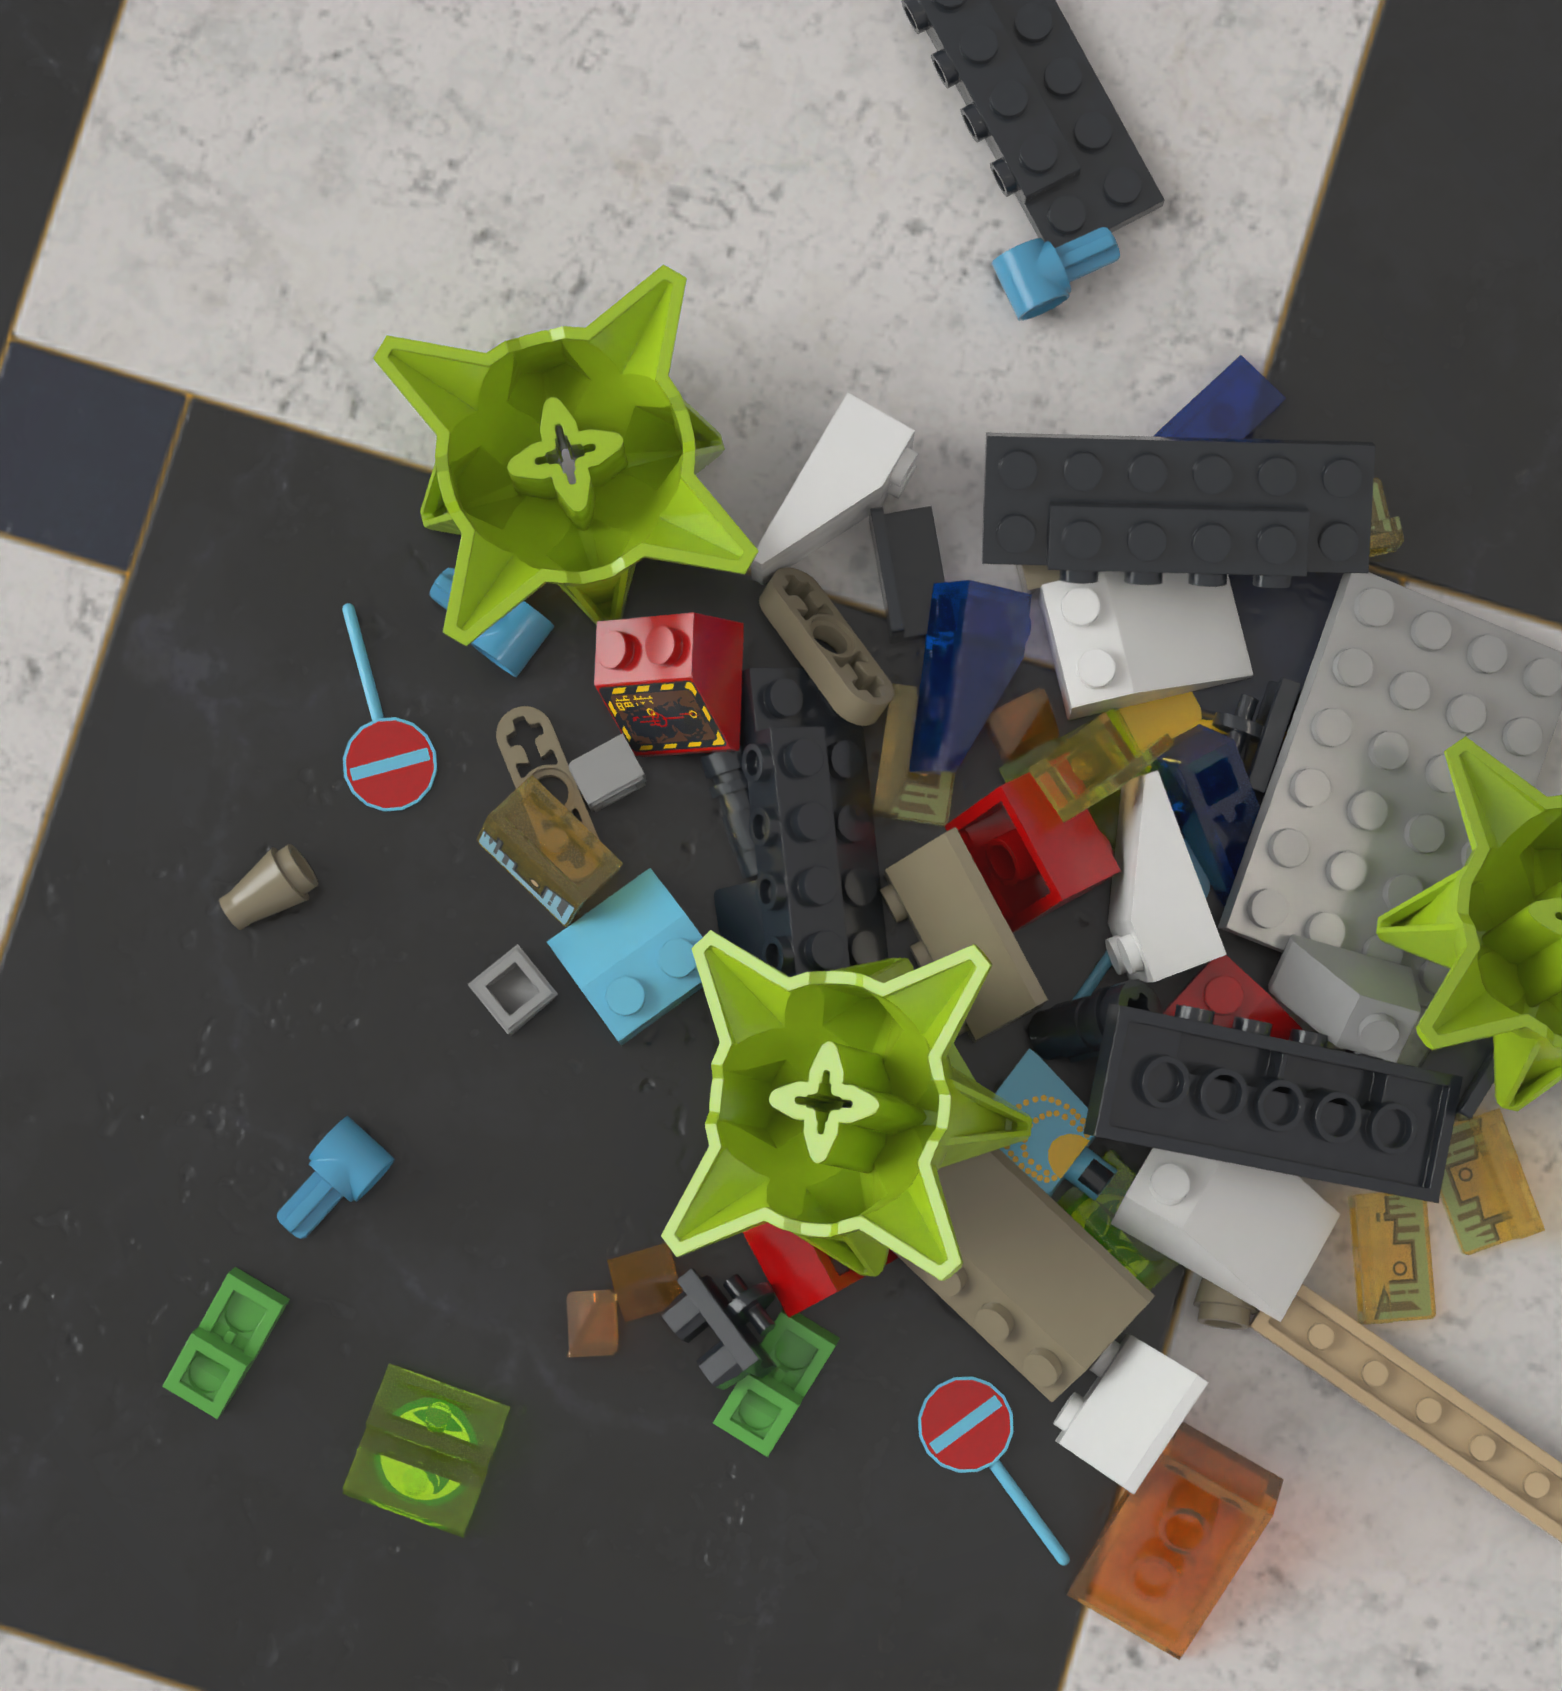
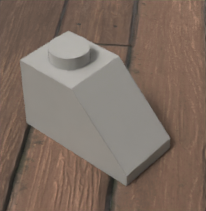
[1268,934,1421,1063]

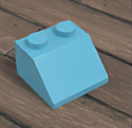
[547,868,703,1046]

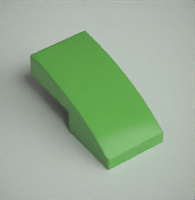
[162,1267,290,1419]
[713,1309,840,1457]

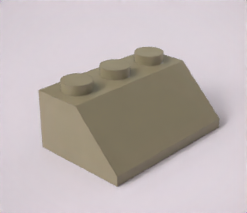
[879,827,1048,1044]

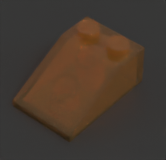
[1067,1422,1284,1660]

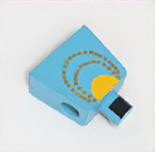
[995,1048,1118,1201]

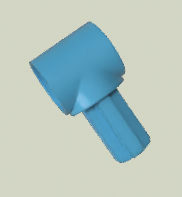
[992,227,1120,321]
[429,567,555,677]
[277,1116,395,1239]

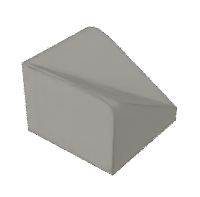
[569,733,647,813]
[468,944,558,1036]

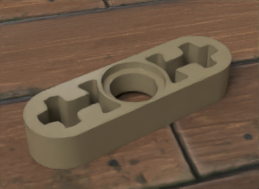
[759,567,894,726]
[496,706,603,883]

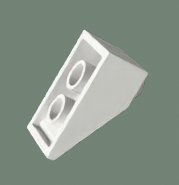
[751,392,919,585]
[1038,571,1253,720]
[1105,770,1227,982]
[1111,1148,1341,1322]
[1053,1334,1209,1494]

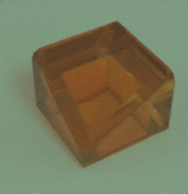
[984,688,1059,766]
[567,1289,619,1357]

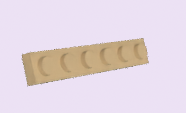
[1249,1284,1562,1543]

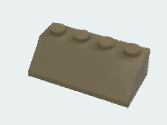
[889,1149,1155,1402]

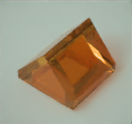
[607,1243,683,1322]

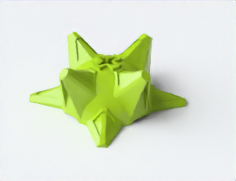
[373,264,759,646]
[1376,736,1562,1112]
[661,930,1032,1281]

